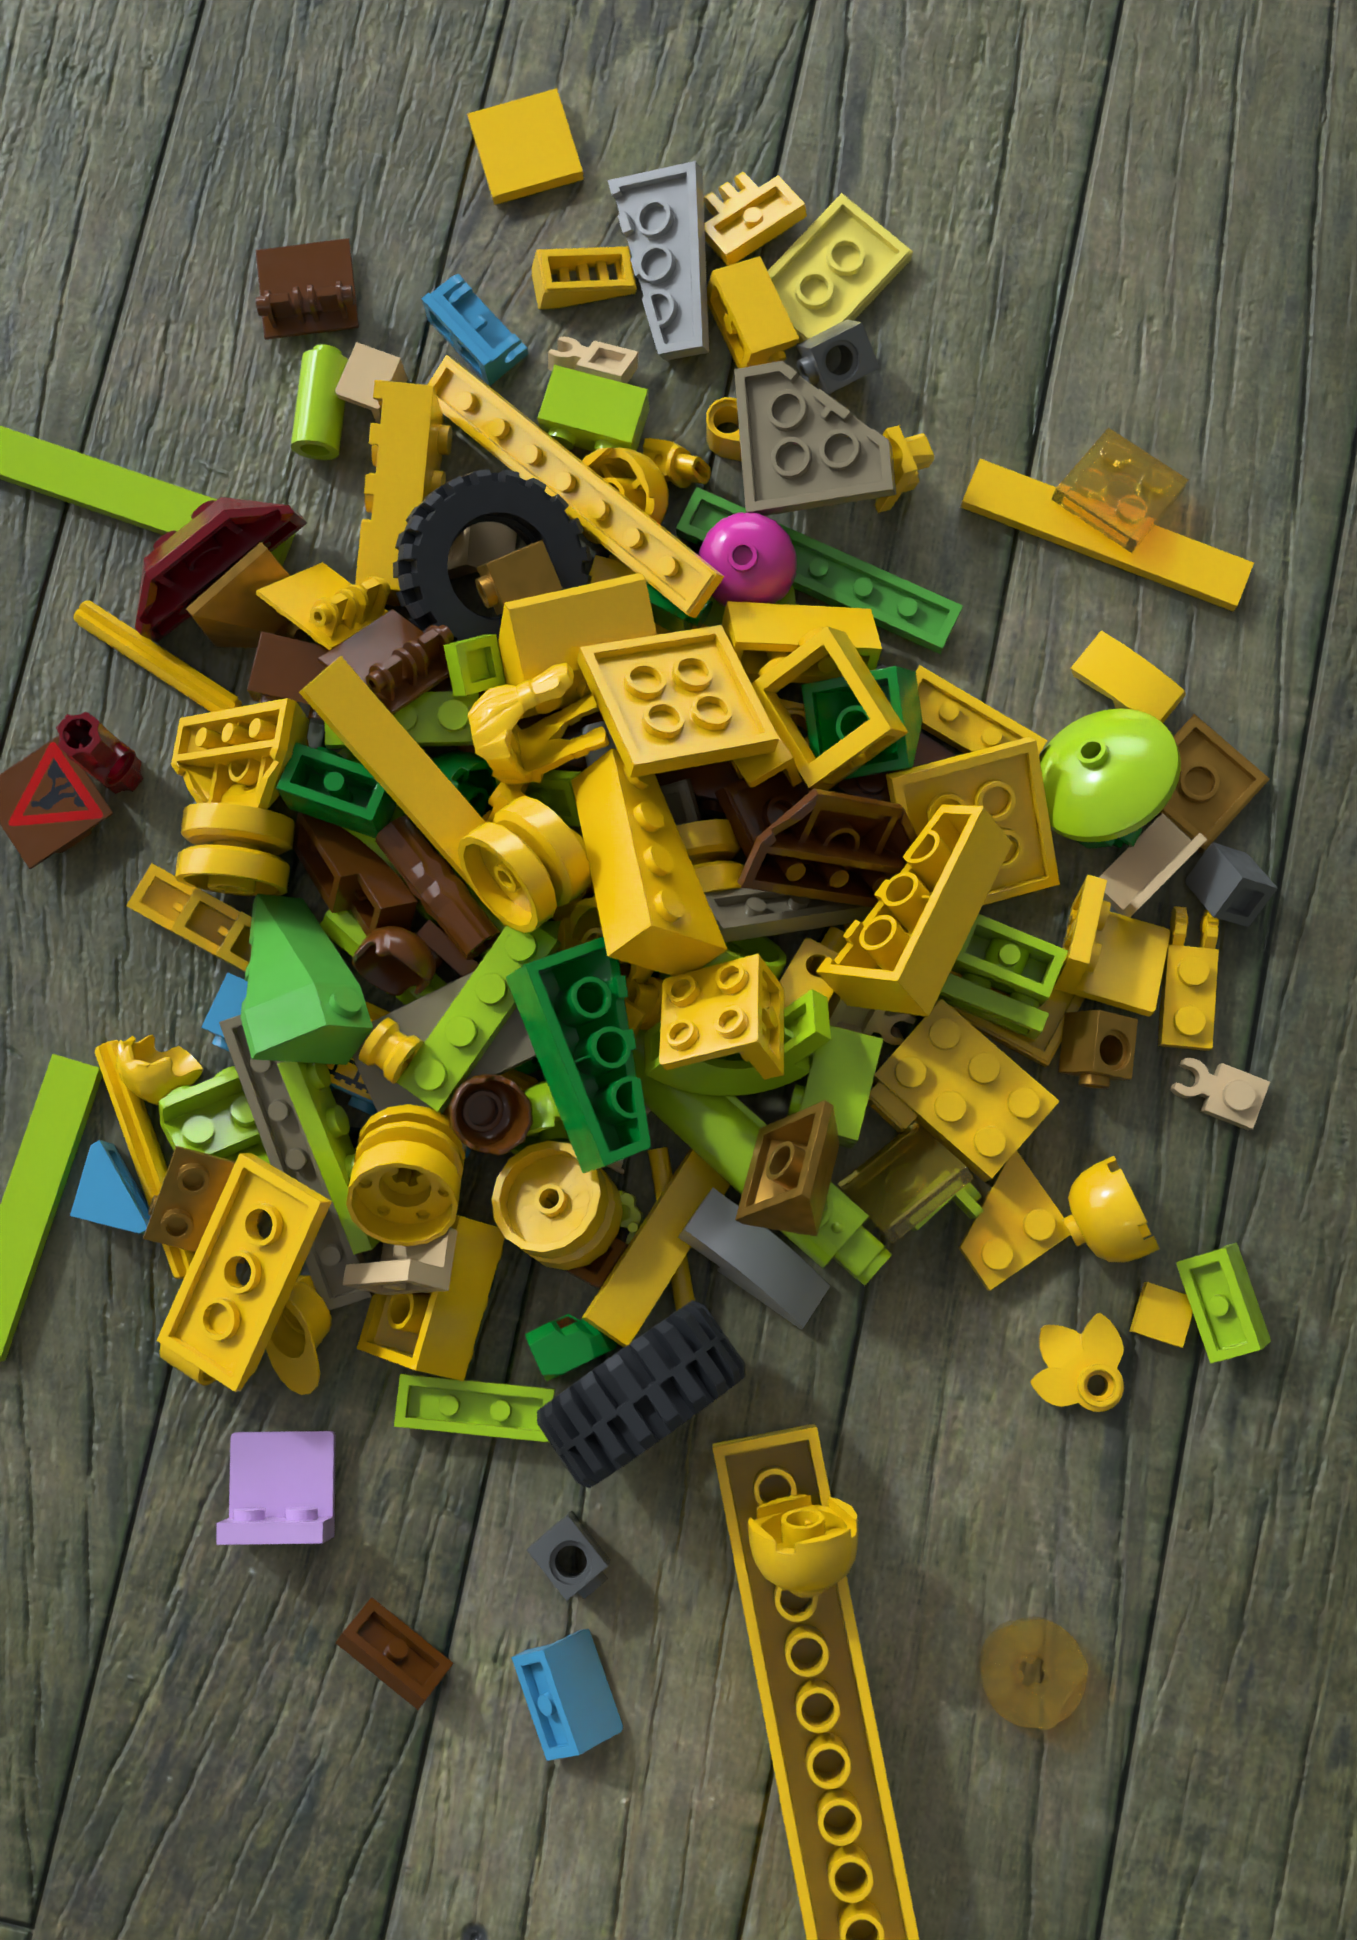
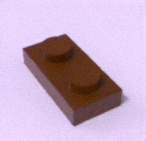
[415,919,479,981]
[336,1597,453,1710]

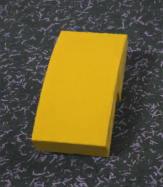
[1071,630,1186,723]

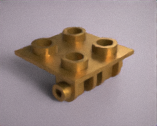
[143,1146,264,1264]

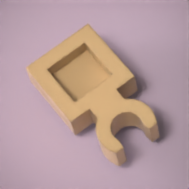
[548,337,638,384]
[828,992,916,1045]
[1170,1058,1270,1131]

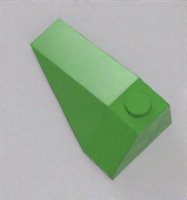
[240,894,373,1065]

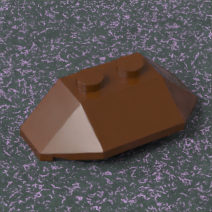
[737,788,918,908]

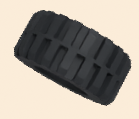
[393,469,592,643]
[537,1300,746,1488]

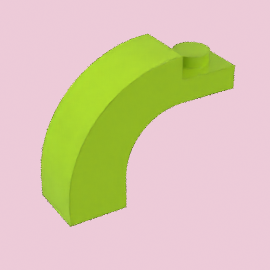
[644,989,831,1096]

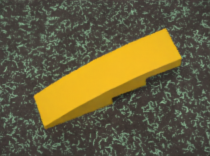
[126,863,252,972]

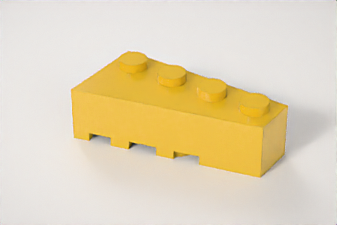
[355,380,452,607]
[571,748,728,977]
[816,804,1012,1017]

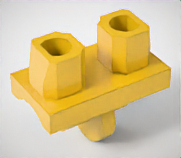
[875,425,934,513]

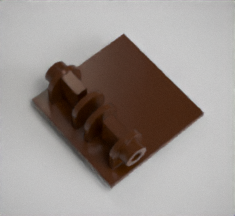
[256,238,359,340]
[318,609,454,715]

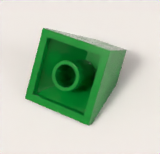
[801,666,922,780]

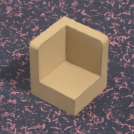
[335,342,408,424]

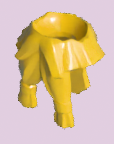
[467,662,610,785]

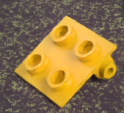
[256,562,391,651]

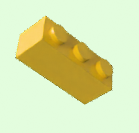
[721,601,882,683]

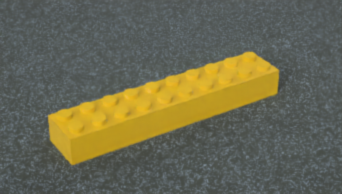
[712,1424,919,1940]

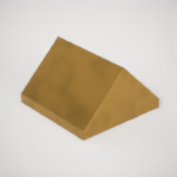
[735,1100,840,1236]

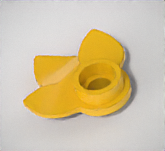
[1030,1313,1124,1412]

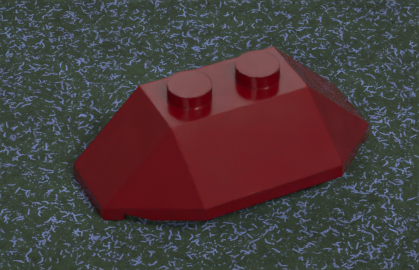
[135,497,307,642]

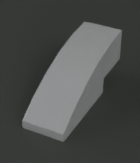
[678,1188,830,1329]

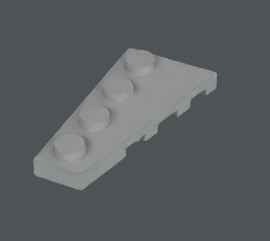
[607,161,709,361]

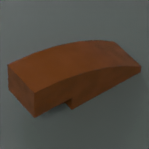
[293,812,418,936]

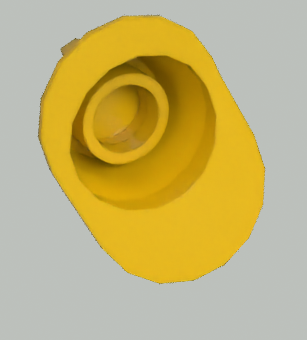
[266,1275,332,1395]

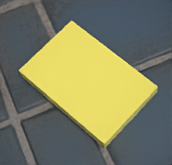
[767,193,913,344]

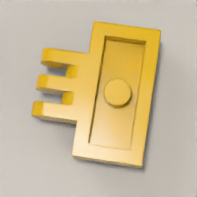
[703,172,807,266]

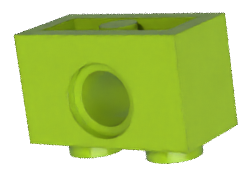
[951,914,1068,1007]

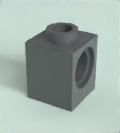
[796,319,880,394]
[527,1511,611,1601]

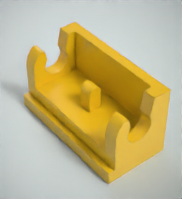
[707,256,799,369]

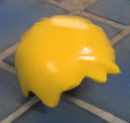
[116,1035,203,1105]

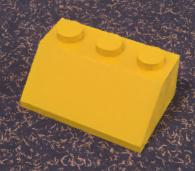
[498,573,657,719]
[357,1215,505,1381]

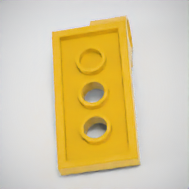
[156,1153,332,1392]

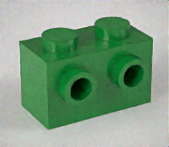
[276,742,397,839]

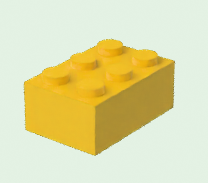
[872,999,1059,1182]

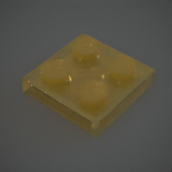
[1051,427,1189,553]

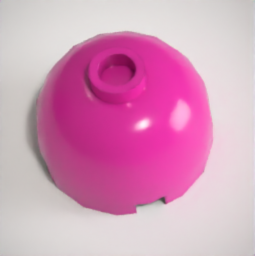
[699,513,797,607]

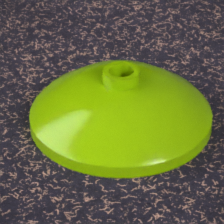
[1039,708,1181,842]

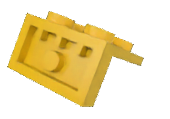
[1053,875,1170,1017]
[659,953,784,1080]

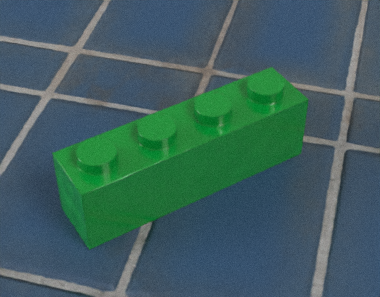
[506,936,651,1174]

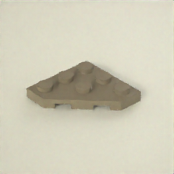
[734,361,896,516]

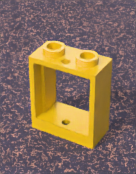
[751,626,908,791]

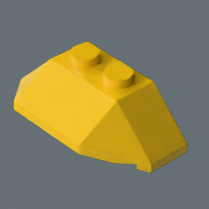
[171,698,310,809]

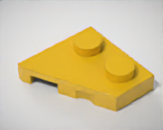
[958,1151,1071,1291]

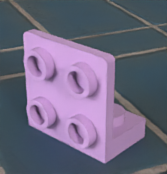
[216,1431,336,1545]

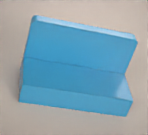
[511,1629,623,1761]

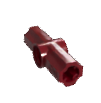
[56,711,144,794]

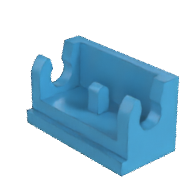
[421,274,529,386]

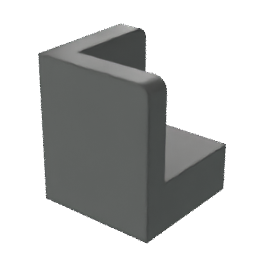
[1185,842,1278,927]

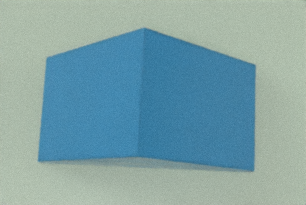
[70,1140,151,1234]

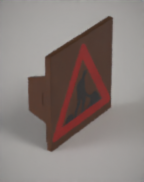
[0,735,114,869]

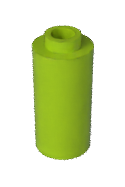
[291,345,348,460]

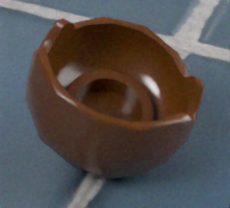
[352,926,436,996]
[448,1074,533,1155]

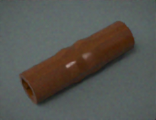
[375,815,501,960]

